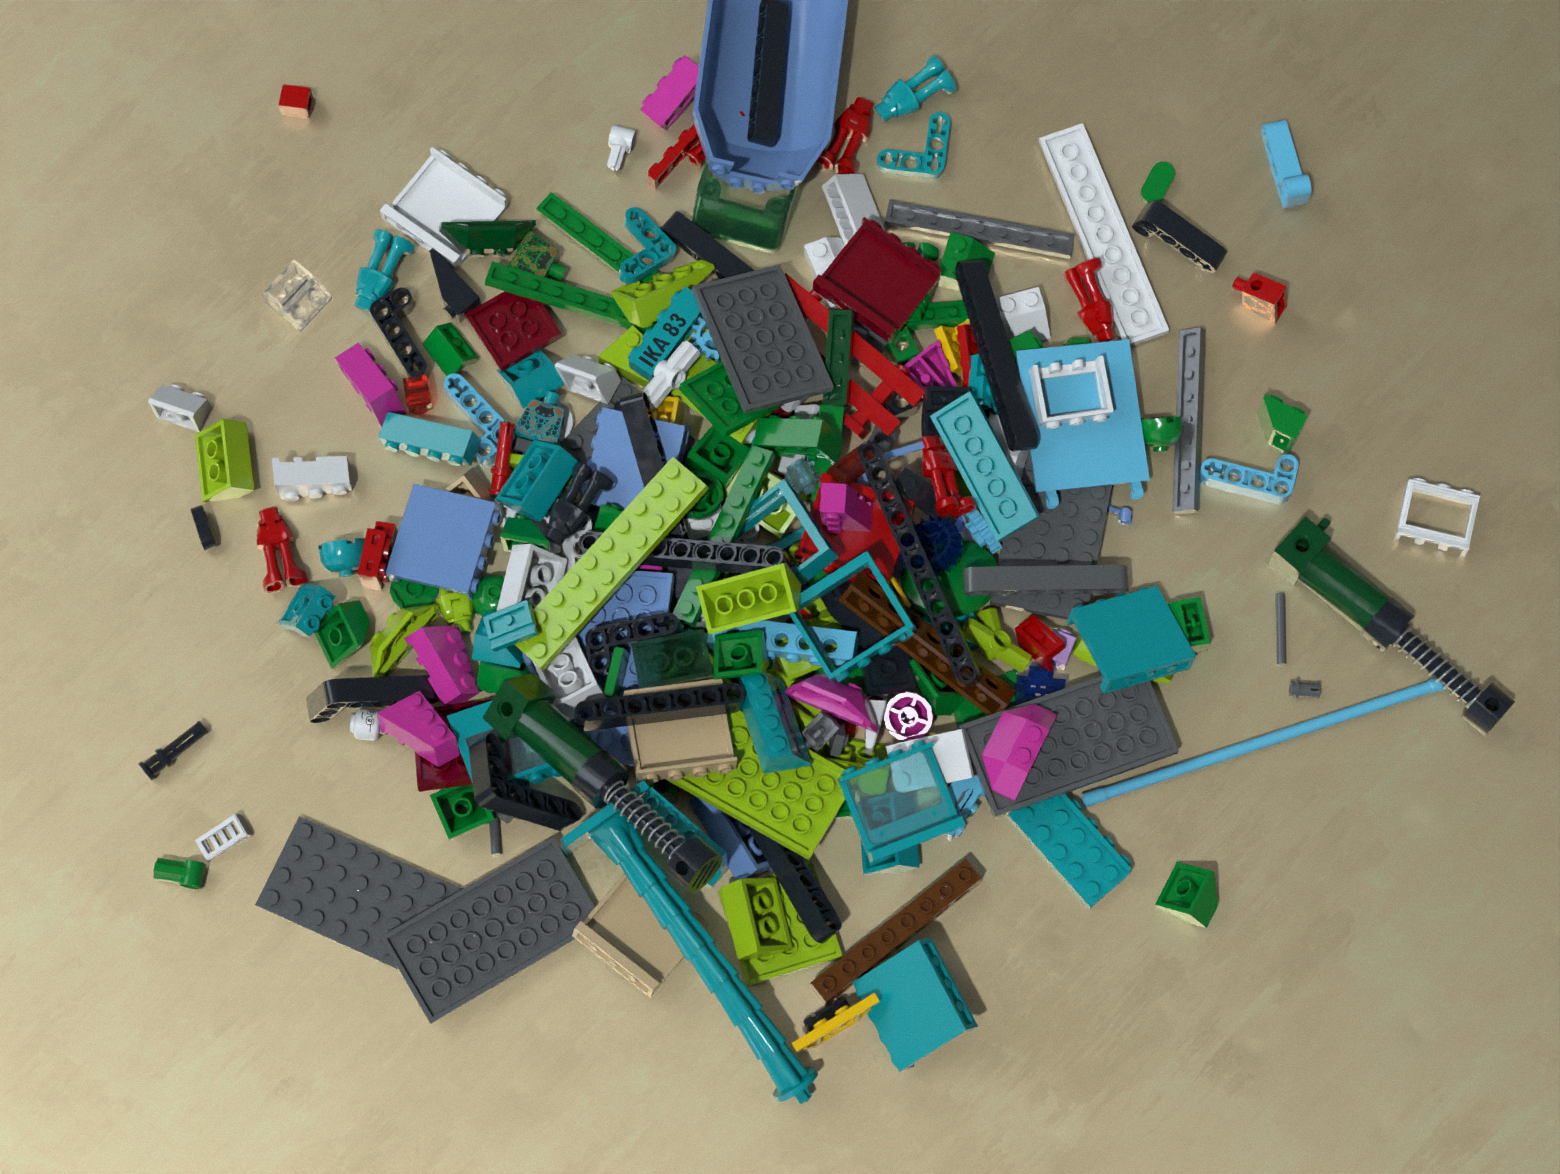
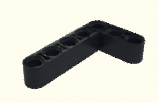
[306,675,440,723]
[469,733,582,831]

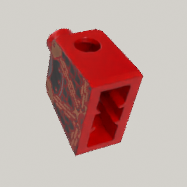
[1232,273,1287,324]

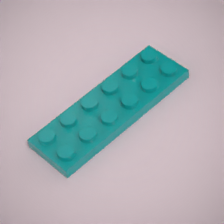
[930,391,1040,542]

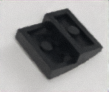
[921,386,972,438]

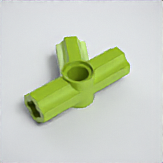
[961,608,1032,673]

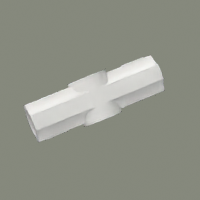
[643,341,700,409]

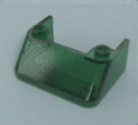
[691,160,799,254]

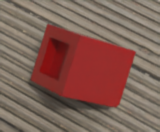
[278,84,313,118]

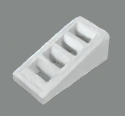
[865,700,886,754]
[195,814,253,861]

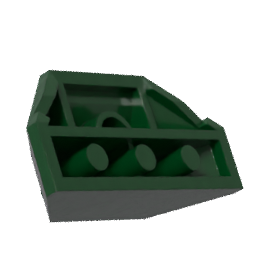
[439,220,536,258]

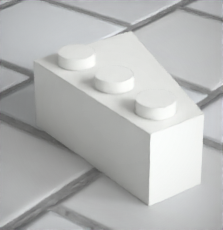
[272,456,353,501]

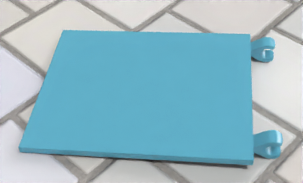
[1016,340,1150,509]

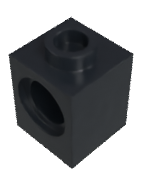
[884,392,920,421]

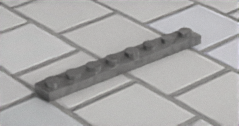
[885,199,1075,259]
[1172,327,1205,514]

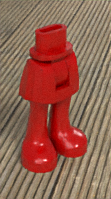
[815,97,874,174]
[1063,258,1115,343]
[922,436,977,517]
[257,507,308,593]

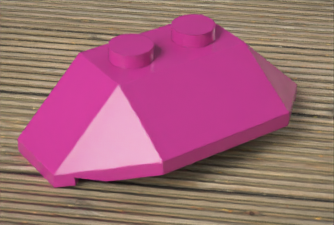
[785,674,879,733]
[981,704,1057,802]

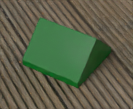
[713,630,769,680]

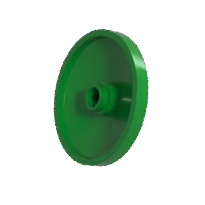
[901,539,997,617]

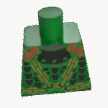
[508,231,568,281]

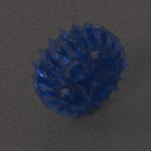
[899,515,964,577]

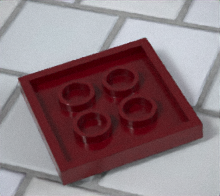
[464,291,562,372]

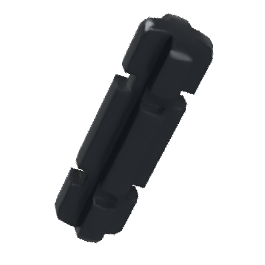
[803,996,850,1032]

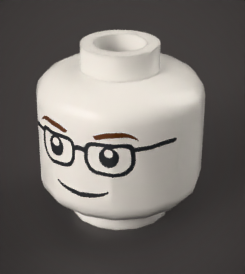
[350,708,384,741]

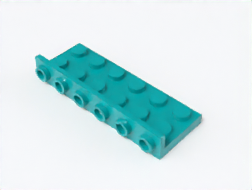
[1006,794,1132,909]

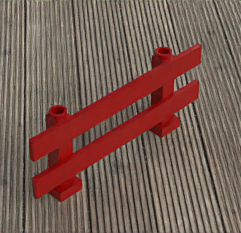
[785,273,924,440]

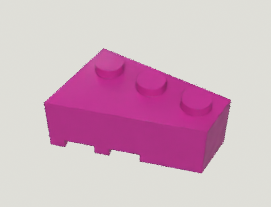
[640,55,699,131]
[903,340,957,403]
[335,342,407,427]
[820,483,873,533]
[404,626,479,705]
[377,691,460,767]

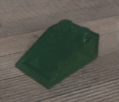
[631,629,714,689]

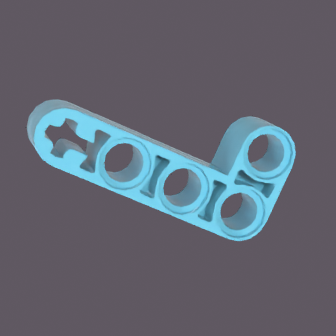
[1261,119,1312,209]
[443,373,514,466]
[1200,454,1298,504]

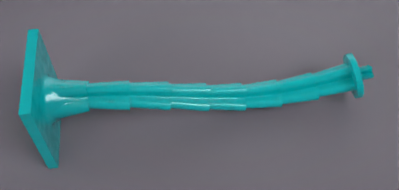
[561,780,818,1104]

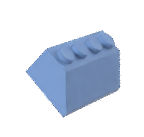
[689,796,771,881]

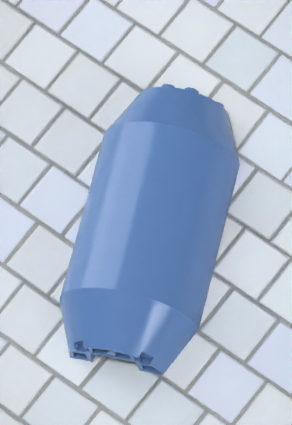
[692,0,848,194]

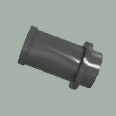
[1289,679,1321,699]

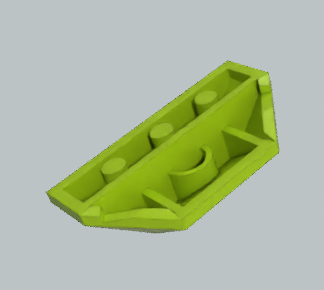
[370,604,441,677]

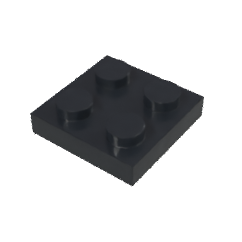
[858,646,916,696]

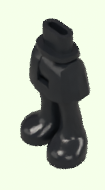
[545,462,615,546]

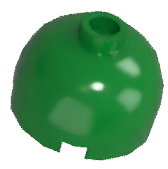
[1141,416,1183,452]
[685,471,724,521]
[472,574,505,618]

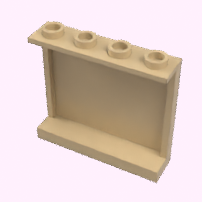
[623,679,737,784]
[572,873,708,998]

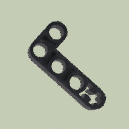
[1132,201,1227,273]
[370,288,429,384]
[585,612,683,678]

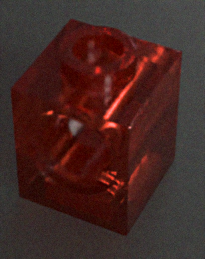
[402,375,433,414]

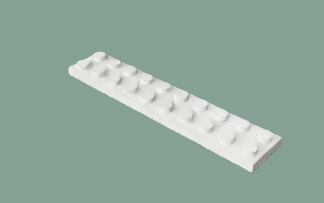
[1039,123,1169,347]

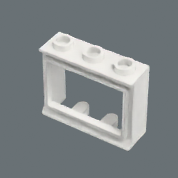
[1028,356,1114,429]
[1394,478,1480,557]

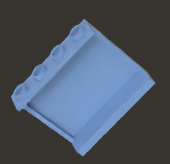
[582,407,691,511]
[385,484,502,600]

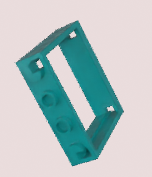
[728,479,839,586]
[789,551,917,682]

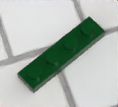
[823,310,854,407]

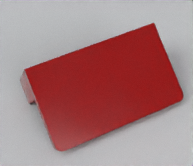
[1015,615,1066,672]

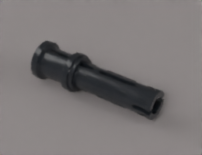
[138,721,208,781]

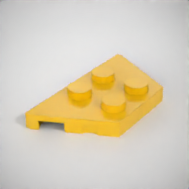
[791,993,880,1052]

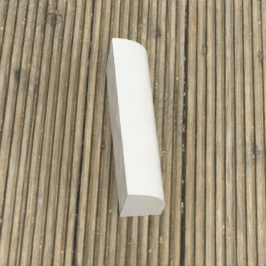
[822,174,886,245]

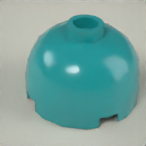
[318,538,365,577]

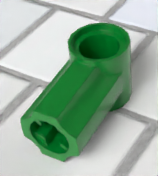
[153,858,206,890]

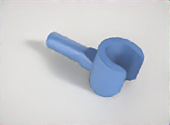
[1107,504,1132,525]

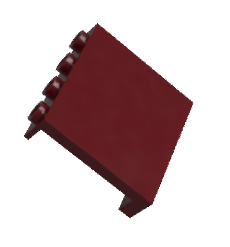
[813,217,942,343]

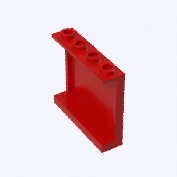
[794,472,915,586]

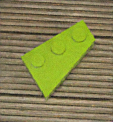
[598,326,671,396]

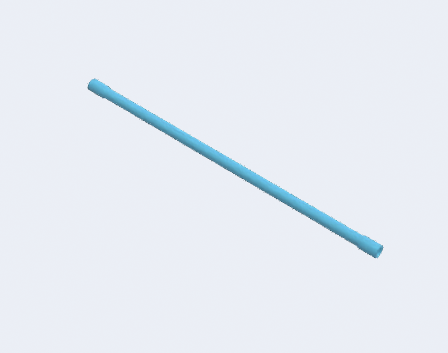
[1081,678,1448,808]

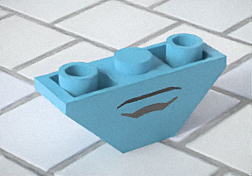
[940,775,985,841]

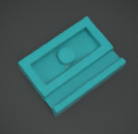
[483,600,539,652]

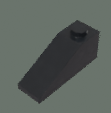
[429,248,481,323]
[896,467,959,530]
[820,581,885,650]

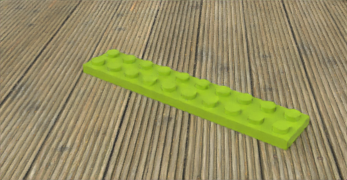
[514,457,709,671]

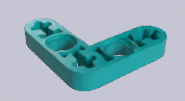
[877,112,950,179]
[618,207,676,284]

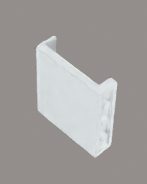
[380,147,508,271]

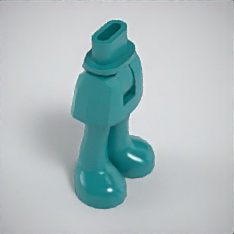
[874,55,957,122]
[354,229,415,313]

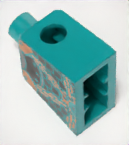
[514,391,565,446]

